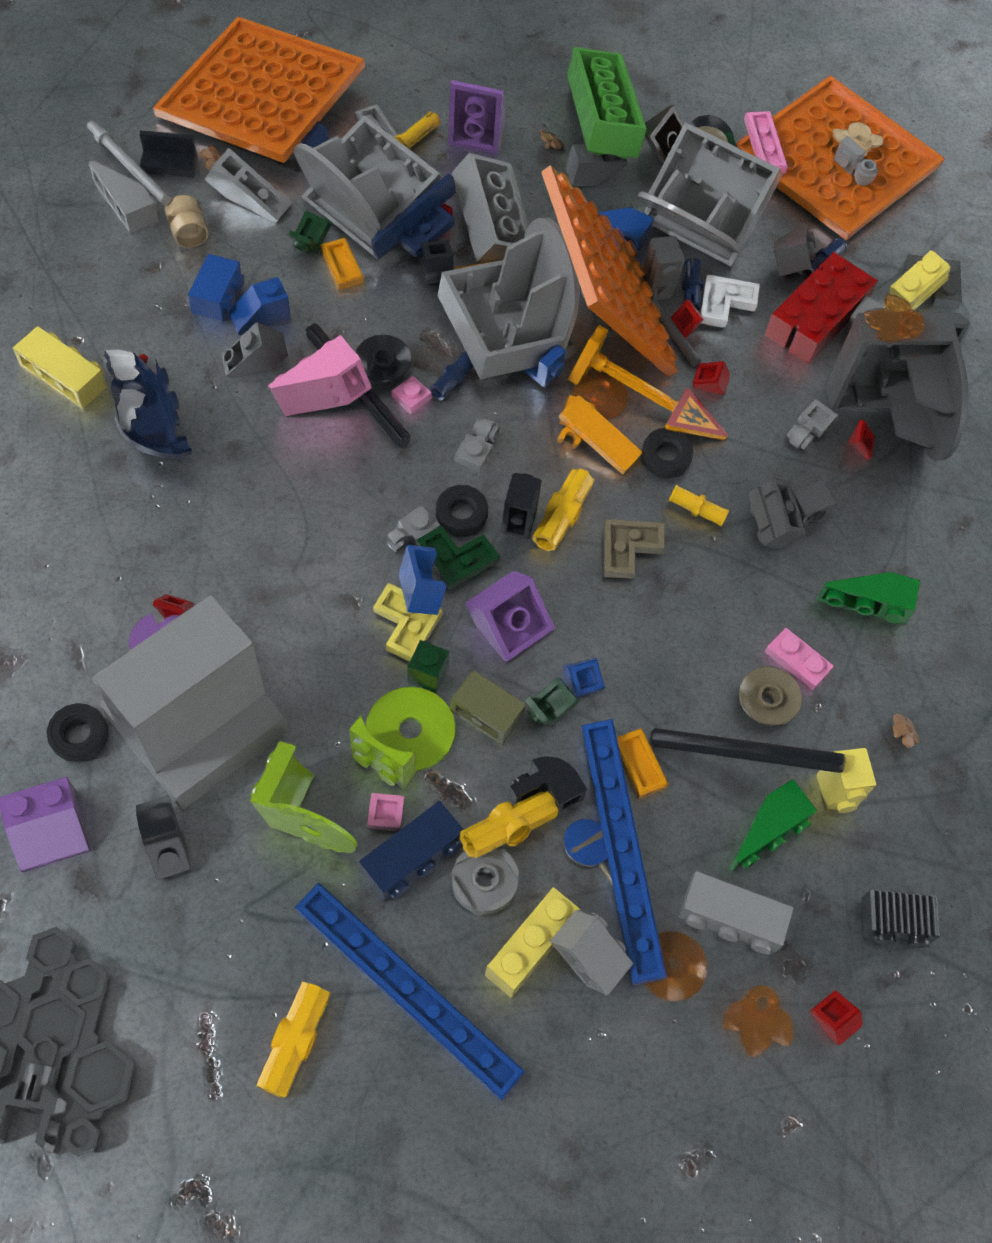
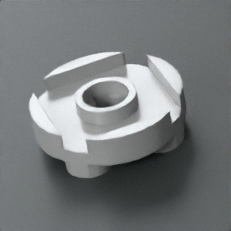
[451,848,519,915]

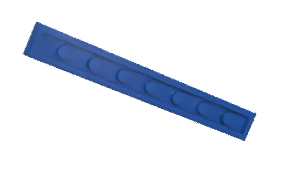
[581,719,667,986]
[294,882,525,1101]

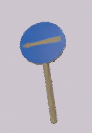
[563,819,613,886]

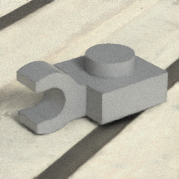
[387,505,440,552]

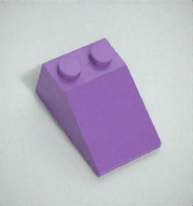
[448,80,506,155]

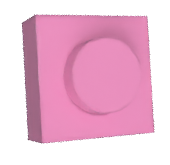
[392,375,432,415]
[367,793,405,832]

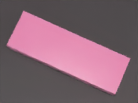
[744,111,788,174]

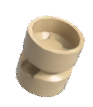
[165,195,209,249]

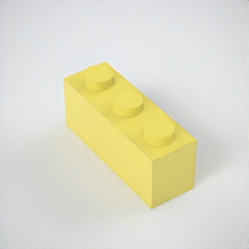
[13,326,107,409]
[485,887,580,998]

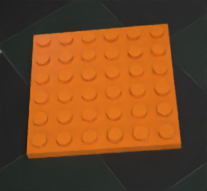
[153,17,365,163]
[736,75,945,240]
[541,165,678,377]

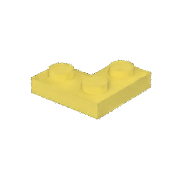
[373,583,443,662]

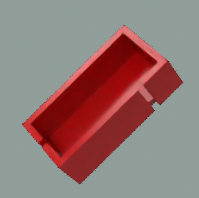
[765,252,878,364]

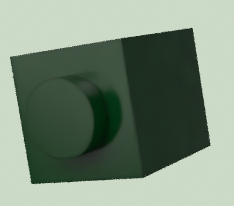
[407,640,450,693]

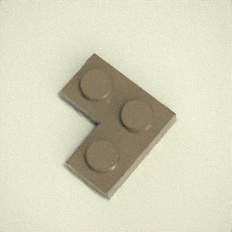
[604,519,665,579]

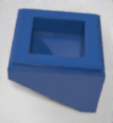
[563,658,605,697]

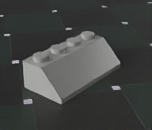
[452,153,529,263]

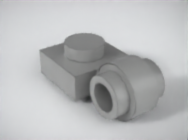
[834,136,878,186]
[786,399,838,450]
[454,417,500,473]

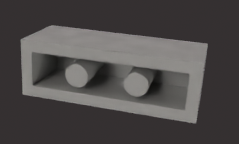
[678,871,794,954]

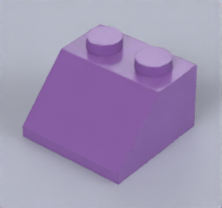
[465,571,555,661]
[0,777,90,872]

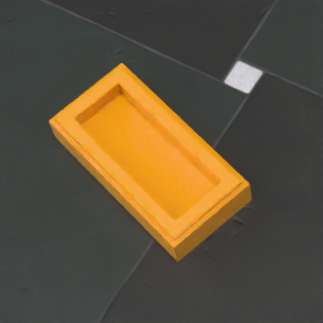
[320,237,364,290]
[617,728,669,799]

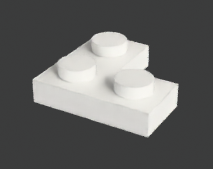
[700,274,760,328]

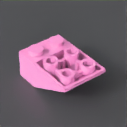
[268,335,372,417]

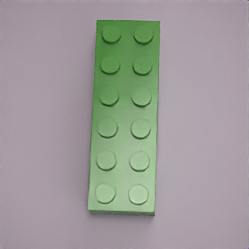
[567,47,647,159]

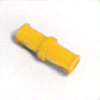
[668,484,729,527]

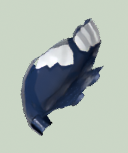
[104,349,192,459]

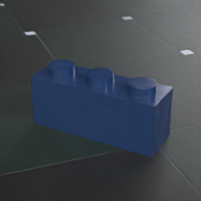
[359,800,464,902]

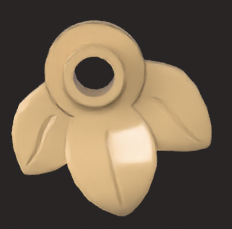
[833,122,883,157]

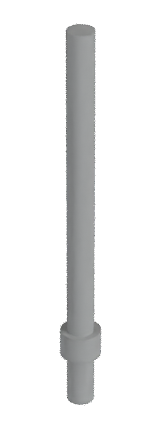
[87,120,171,205]

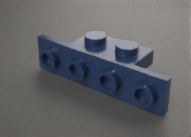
[371,173,456,260]

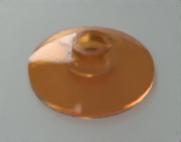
[572,372,628,420]
[644,931,707,1001]

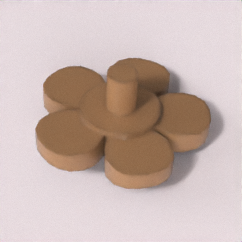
[539,129,565,150]
[200,146,223,170]
[892,713,919,748]

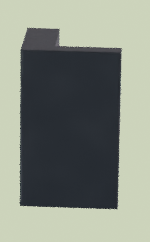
[139,130,198,178]

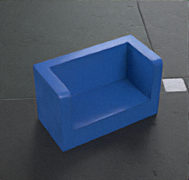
[398,545,446,615]

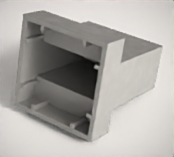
[92,595,289,811]

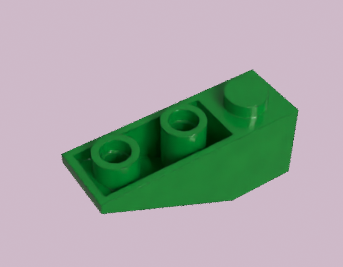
[817,572,920,625]
[729,779,817,871]

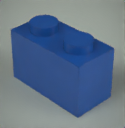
[188,254,244,321]

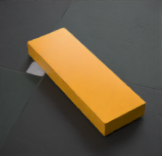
[559,395,643,475]

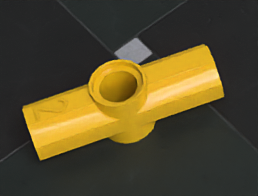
[532,468,595,552]
[460,791,558,858]
[256,981,331,1099]

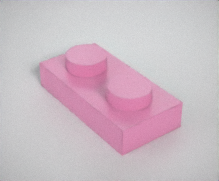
[764,627,834,691]

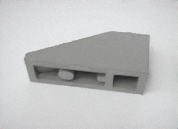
[205,148,292,223]
[88,160,160,234]

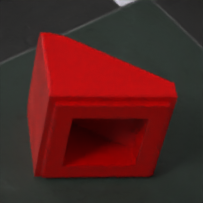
[692,361,730,395]
[810,990,863,1046]

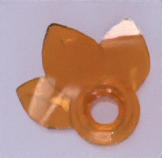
[864,294,925,343]
[723,985,793,1057]

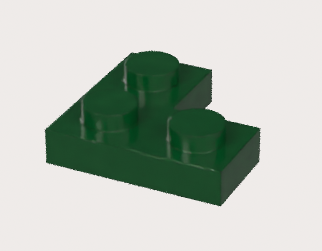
[416,526,500,590]

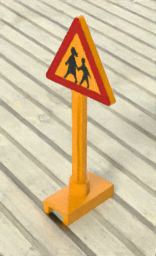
[568,325,728,440]

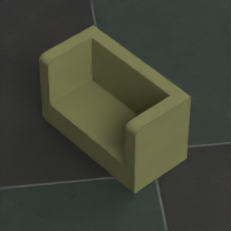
[450,670,526,745]

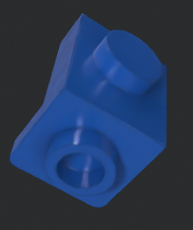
[524,344,566,388]

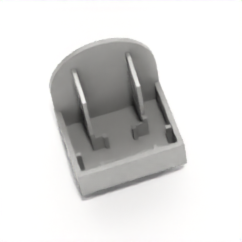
[294,115,442,257]
[637,122,783,267]
[437,217,580,380]

